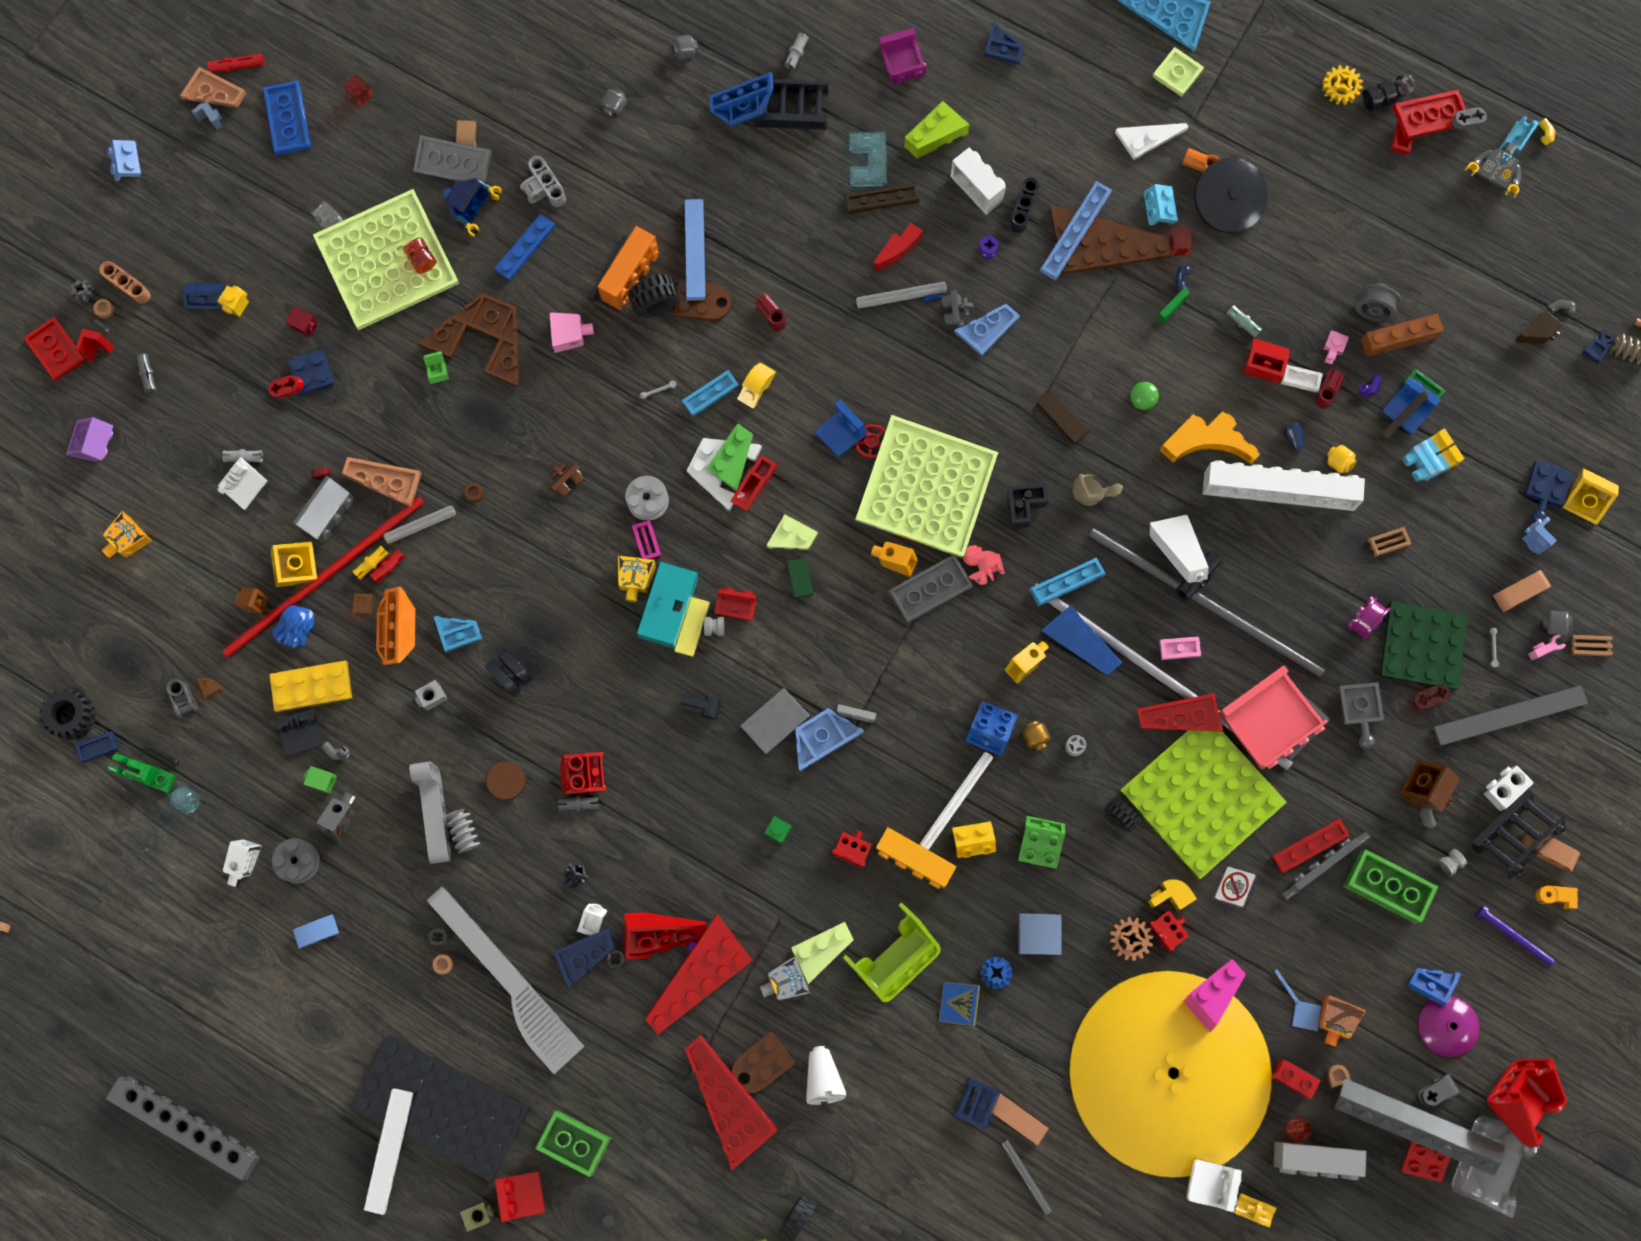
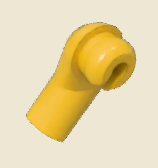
[1539,118,1555,145]

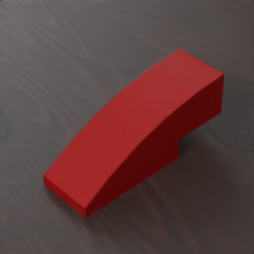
[874,223,923,271]
[731,455,778,511]

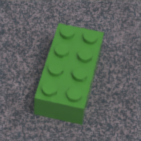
[1343,849,1438,924]

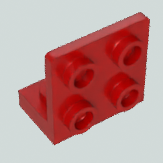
[1401,1141,1451,1182]
[495,1171,545,1222]

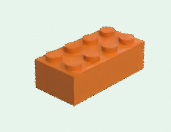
[598,226,659,311]

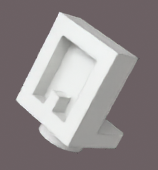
[577,904,607,936]

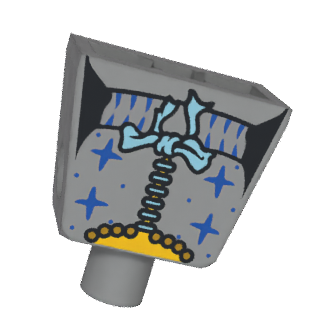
[760,957,810,1000]

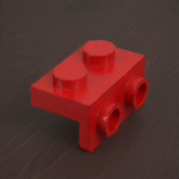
[714,587,757,621]

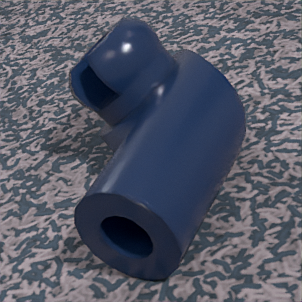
[1175,265,1190,294]

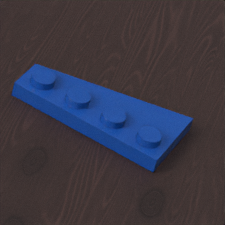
[1042,605,1122,676]

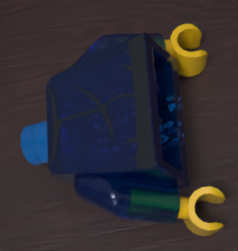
[443,178,502,237]

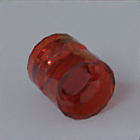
[403,238,437,274]

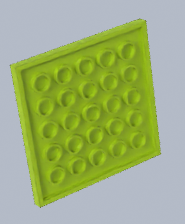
[1120,731,1287,880]

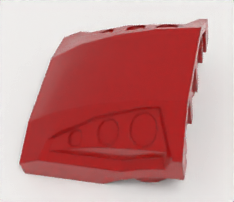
[560,752,607,795]

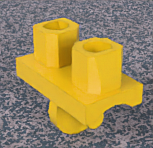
[1234,1193,1276,1228]

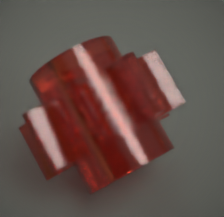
[1285,1116,1311,1143]

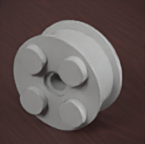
[625,476,669,521]

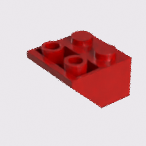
[1243,338,1289,384]

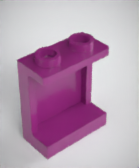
[879,28,927,84]

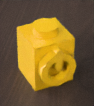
[218,286,249,317]

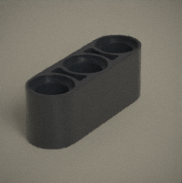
[1010,177,1039,233]

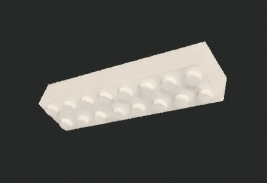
[1203,460,1365,511]

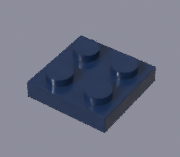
[288,349,335,396]

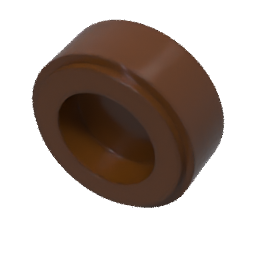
[464,483,484,503]

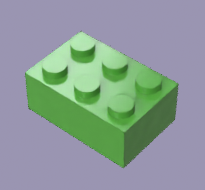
[536,1111,611,1177]

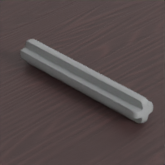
[384,505,456,544]

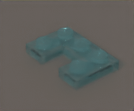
[849,132,887,187]

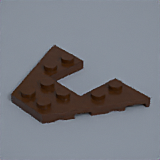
[417,293,519,388]

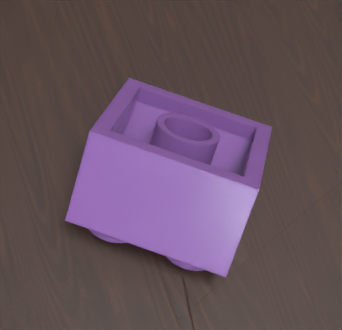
[66,417,113,462]

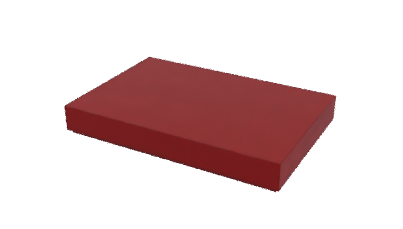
[24,317,86,382]

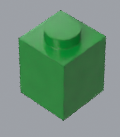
[765,816,792,845]

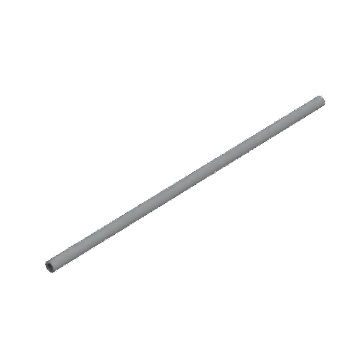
[1035,584,1293,770]

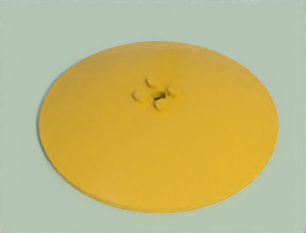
[1070,971,1272,1177]

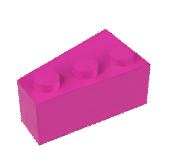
[1183,959,1246,1032]

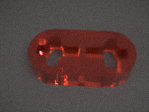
[1412,685,1450,710]

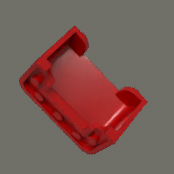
[1487,1059,1567,1148]

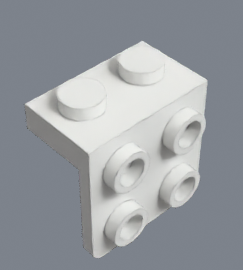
[1187,1159,1242,1212]

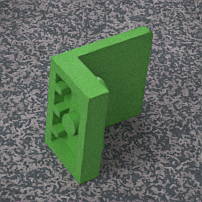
[1018,816,1065,868]

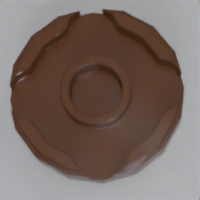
[486,761,526,800]

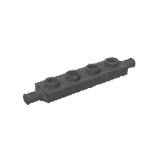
[1282,831,1371,901]

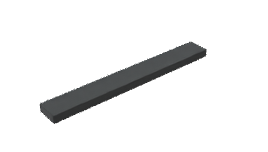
[1433,685,1588,746]

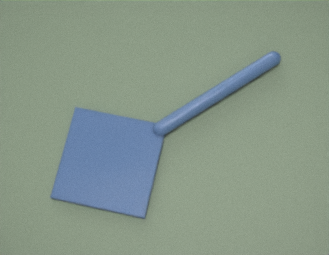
[1274,970,1321,1031]

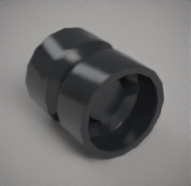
[1362,80,1397,112]

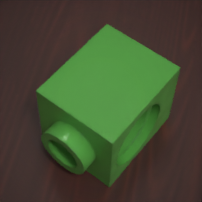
[303,766,337,794]

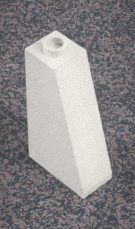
[1149,515,1208,583]

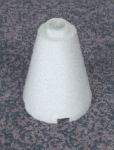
[806,1046,846,1105]

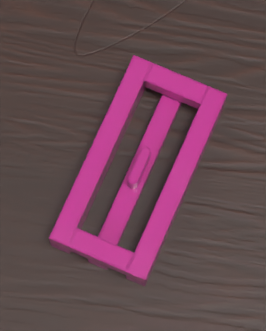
[632,520,662,560]

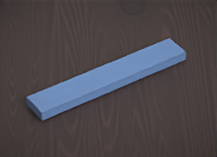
[1040,181,1112,281]
[685,199,705,300]

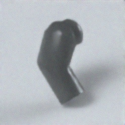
[1546,299,1576,314]
[321,742,349,761]

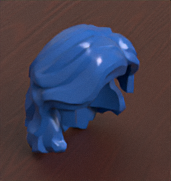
[272,605,315,649]

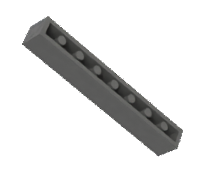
[1334,1079,1505,1176]

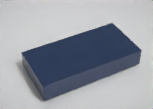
[75,731,119,763]

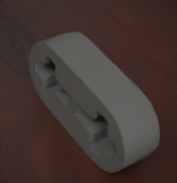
[1451,108,1487,130]

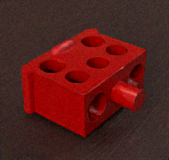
[832,831,872,868]
[1148,910,1189,952]

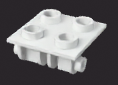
[217,457,267,510]

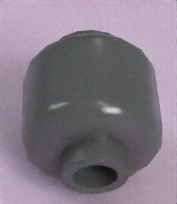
[670,35,698,60]
[600,87,627,116]
[1543,610,1573,636]

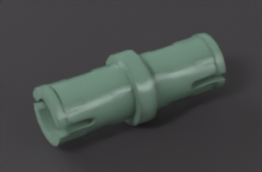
[1226,305,1262,338]

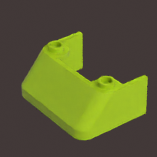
[843,903,941,1002]

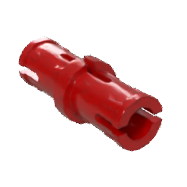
[370,549,406,584]

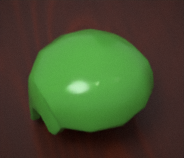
[1130,381,1159,410]

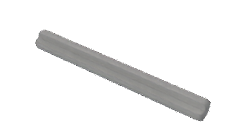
[856,282,947,308]

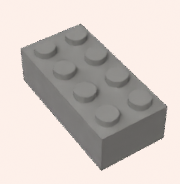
[1274,1142,1366,1180]

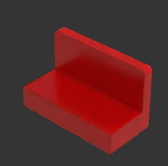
[75,329,114,362]

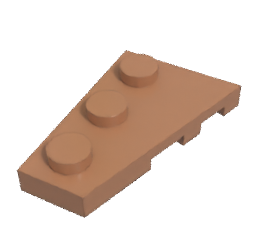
[180,67,247,108]

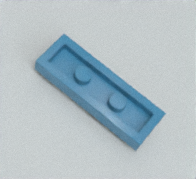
[682,370,739,417]

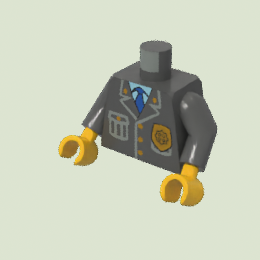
[1464,142,1521,198]

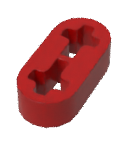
[269,375,303,398]

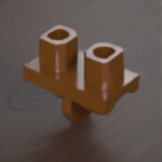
[549,463,583,497]

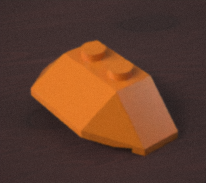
[376,587,415,665]

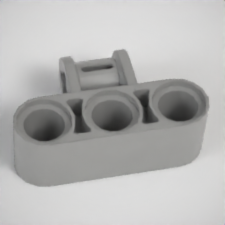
[520,156,566,207]

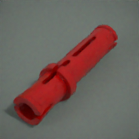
[208,53,265,73]

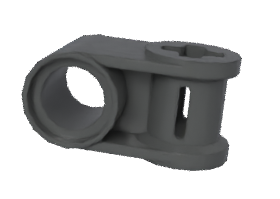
[166,679,198,718]
[1417,1073,1460,1106]

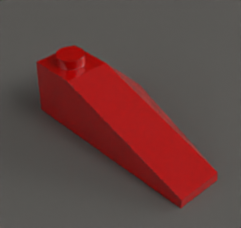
[623,912,706,960]

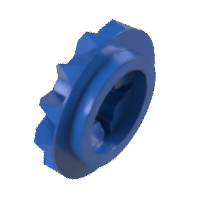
[981,957,1012,989]

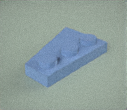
[954,304,1020,357]

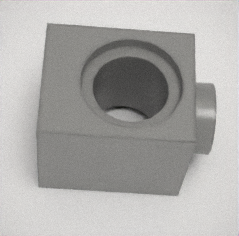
[415,680,448,711]

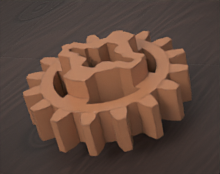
[1109,917,1153,961]

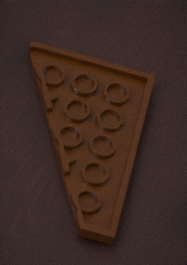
[1050,205,1173,275]

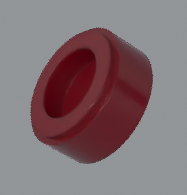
[311,467,331,480]

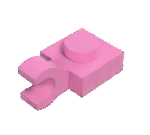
[1324,330,1349,365]
[1528,635,1566,661]

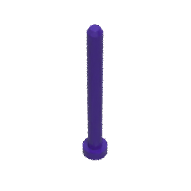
[1476,905,1555,966]

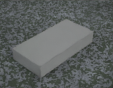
[837,704,876,723]

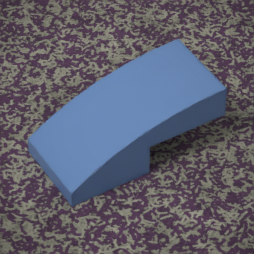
[293,914,339,949]

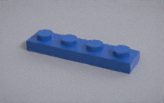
[494,214,556,281]

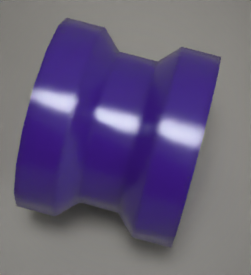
[979,236,999,259]

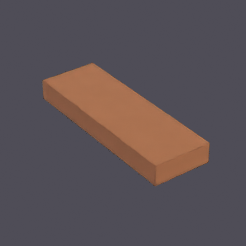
[993,1094,1049,1145]

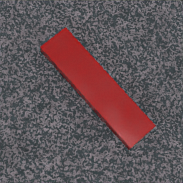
[1271,819,1350,874]

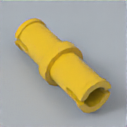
[352,545,389,580]

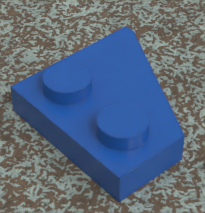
[1407,968,1461,1007]

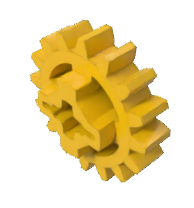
[1322,65,1363,105]

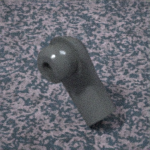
[1419,807,1436,829]

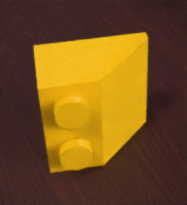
[1562,468,1618,525]
[270,542,317,587]

